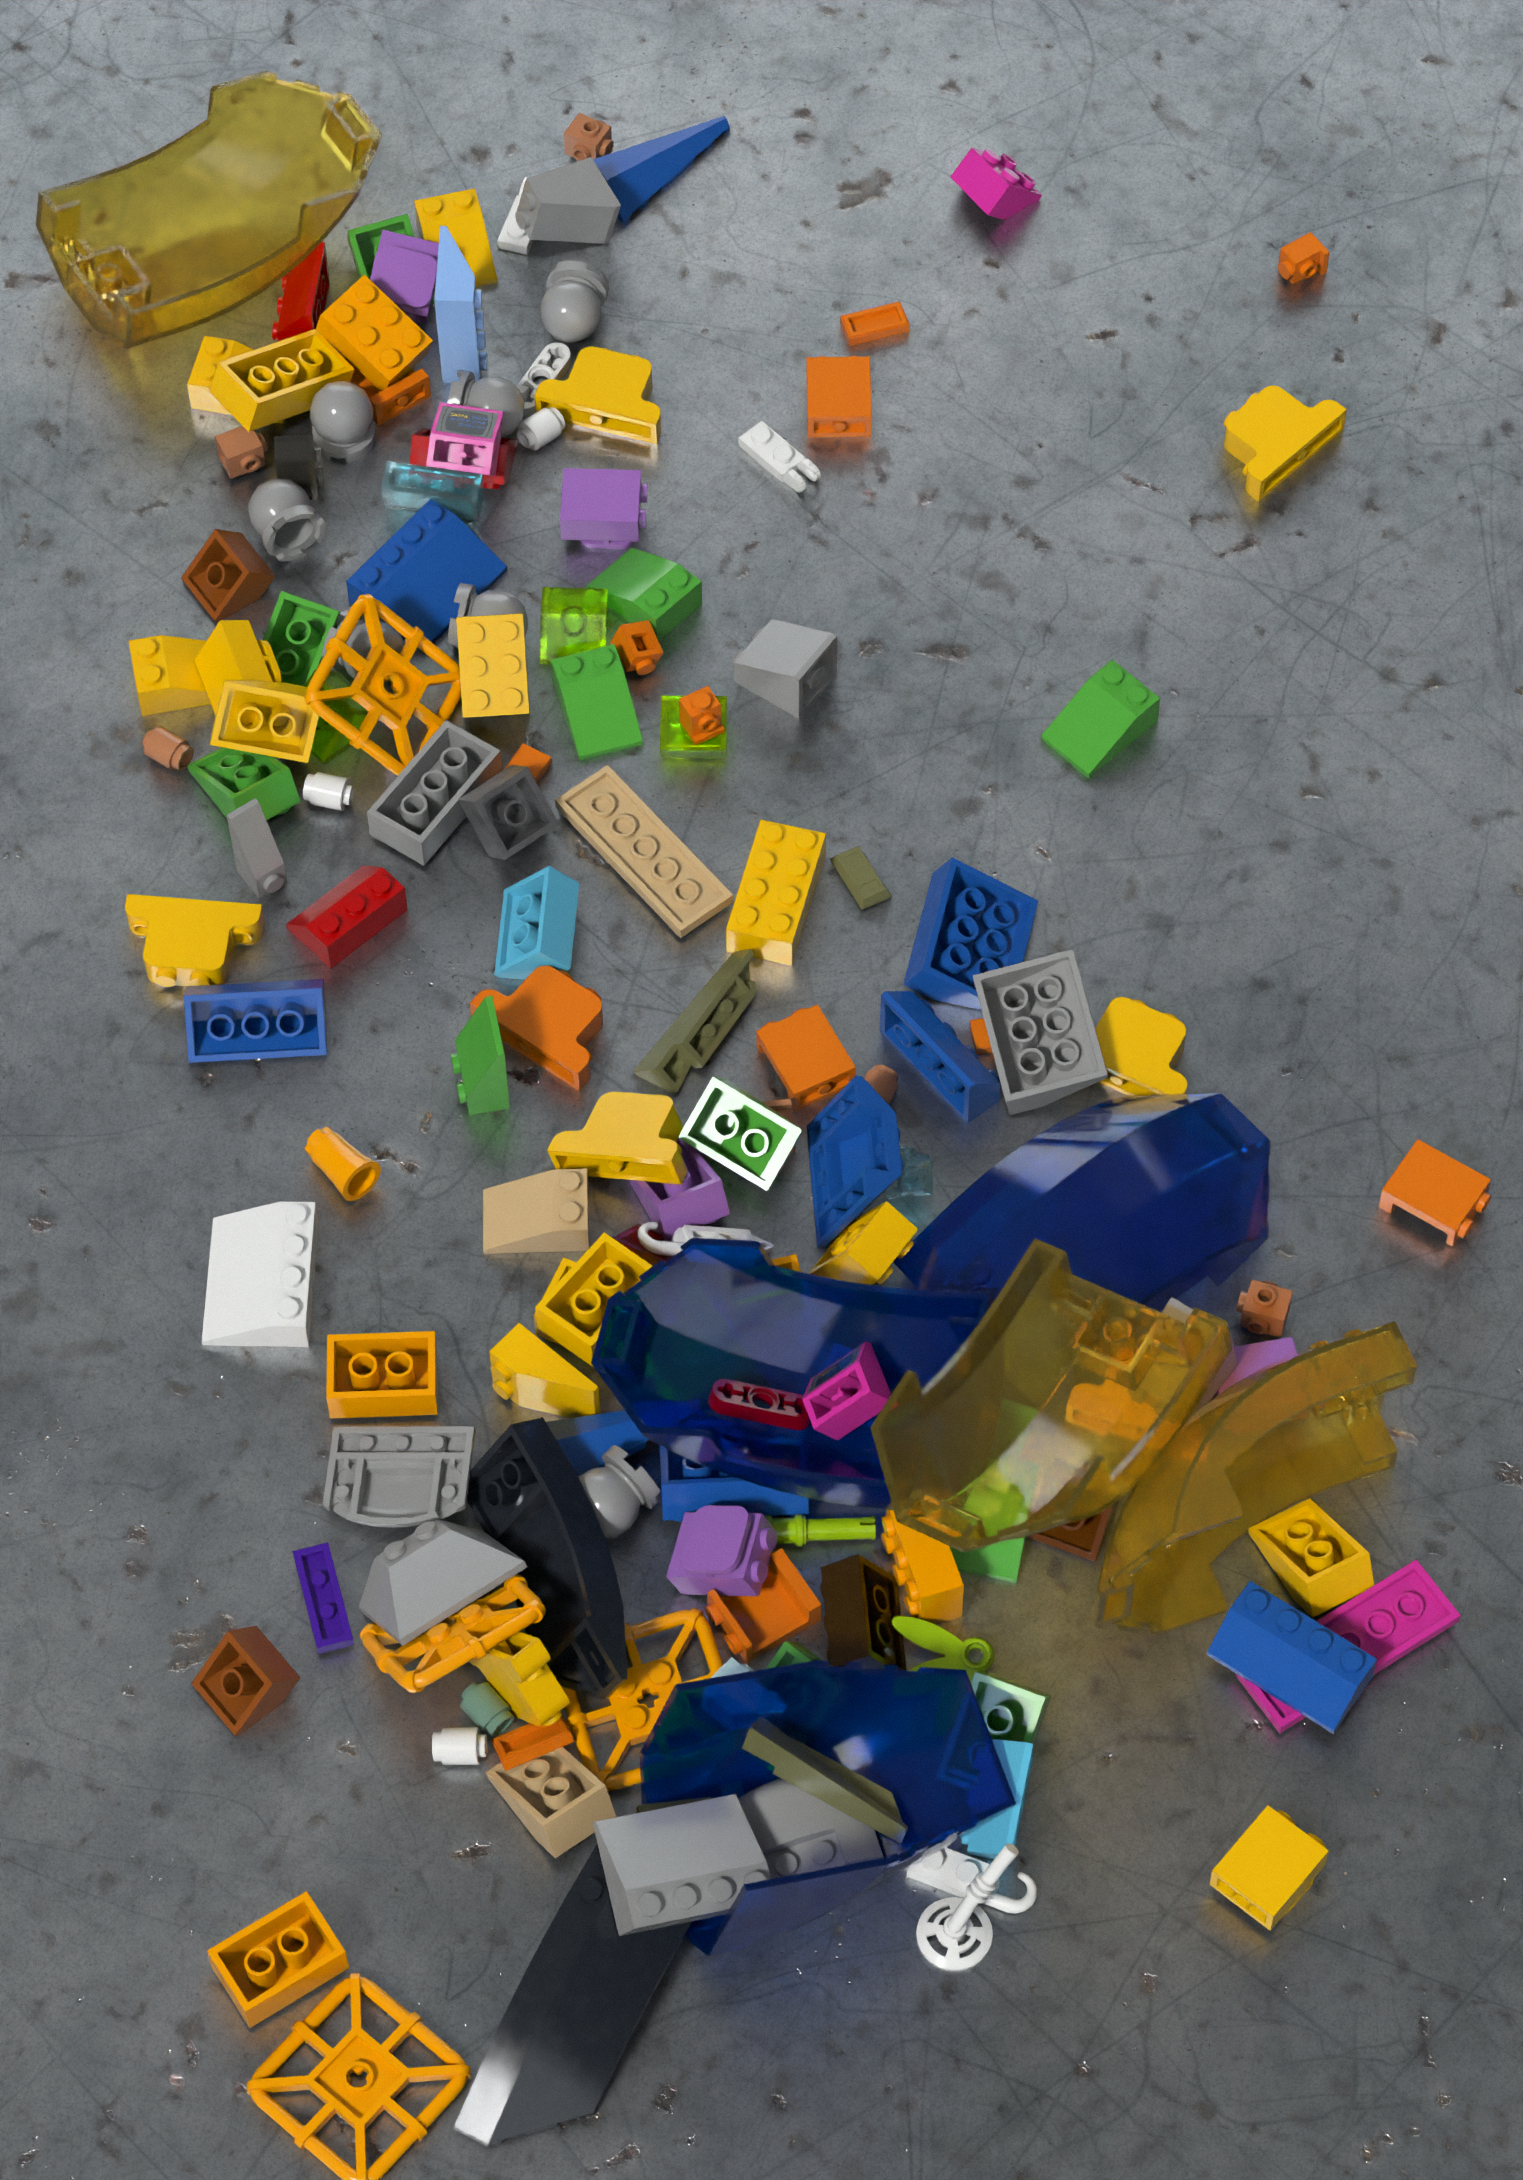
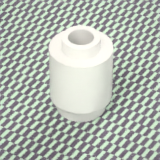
[517,407,566,451]
[303,772,355,811]
[432,1727,488,1765]

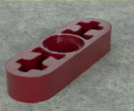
[708,1379,811,1430]

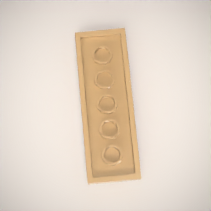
[555,765,733,938]

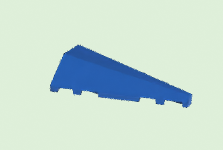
[593,116,730,224]
[546,1399,704,1476]

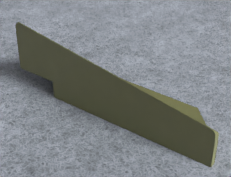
[633,949,756,1094]
[742,1716,908,1844]

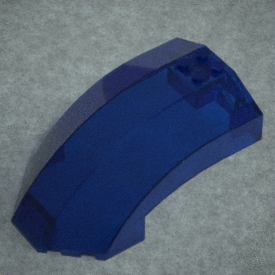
[893,1093,1271,1419]
[591,1238,1005,1515]

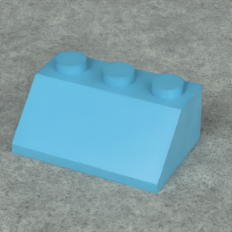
[494,866,579,979]
[962,1739,1035,1863]

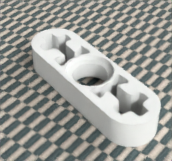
[516,342,571,419]

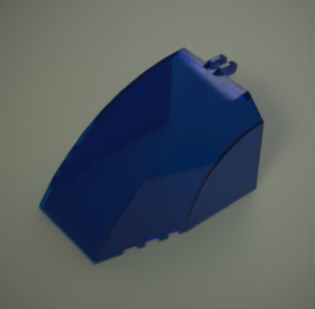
[640,1660,1016,1957]

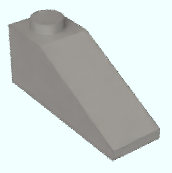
[227,798,287,899]

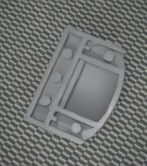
[323,1426,476,1528]
[738,1778,884,1895]

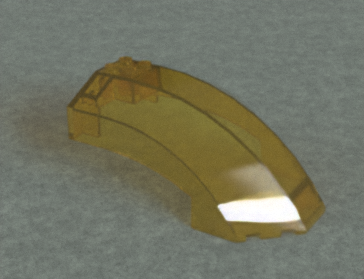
[36,70,382,349]
[870,1238,1233,1552]
[1093,1321,1417,1635]

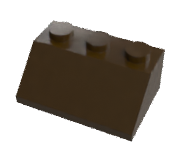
[820,1554,907,1680]

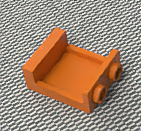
[340,353,431,426]
[806,356,872,438]
[756,1004,856,1112]
[1379,1139,1492,1247]
[705,1548,822,1663]

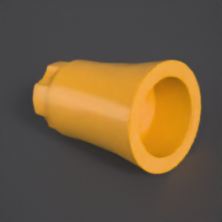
[304,1126,381,1201]

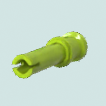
[764,1514,876,1547]

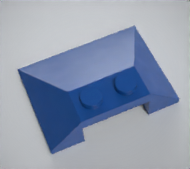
[806,1075,904,1248]

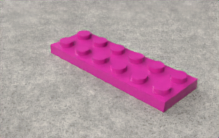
[1236,1559,1461,1734]

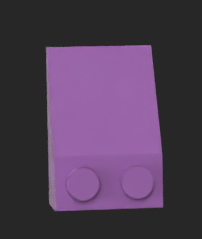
[628,1138,730,1241]

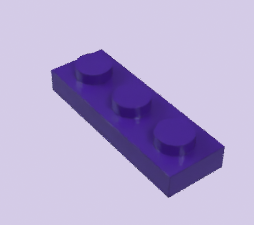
[292,1542,354,1654]

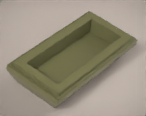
[830,846,892,910]

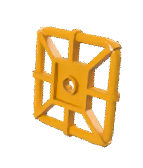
[304,594,461,776]
[360,1574,546,1693]
[561,1607,745,1791]
[246,1973,471,2180]

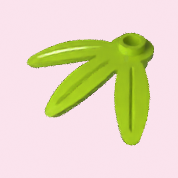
[892,1616,994,1737]

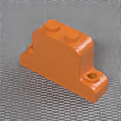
[470,965,603,1091]

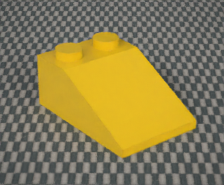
[414,188,498,287]
[187,336,285,424]
[128,635,211,716]
[210,680,319,763]
[807,1201,918,1289]
[489,1323,601,1418]
[1248,1498,1374,1618]

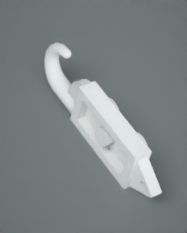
[638,1222,774,1264]
[891,1838,1037,1914]

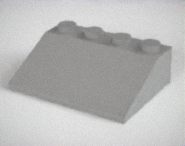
[973,949,1108,1115]
[593,1794,776,1936]

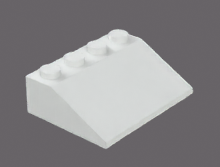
[202,1201,319,1347]

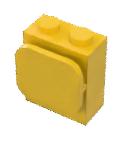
[194,620,281,716]
[1209,1805,1329,1931]

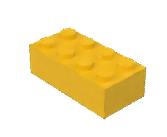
[209,329,355,432]
[726,819,826,966]

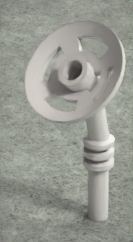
[916,1843,1019,1971]

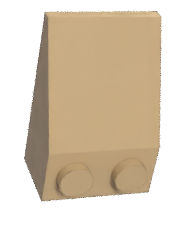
[483,1169,589,1254]
[485,1747,617,1858]

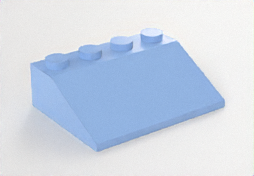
[434,226,487,383]

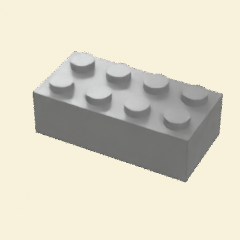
[367,720,502,866]

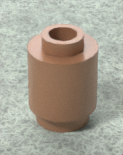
[142,726,194,771]
[864,1065,898,1105]

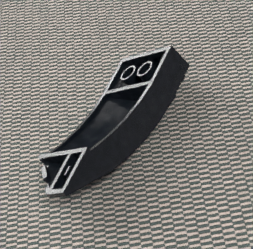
[467,1417,628,1700]
[454,1843,694,2147]

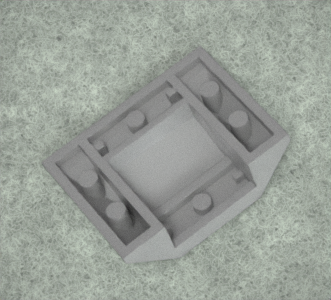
[359,1519,527,1646]

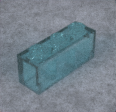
[381,461,485,521]

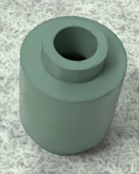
[460,1682,515,1738]

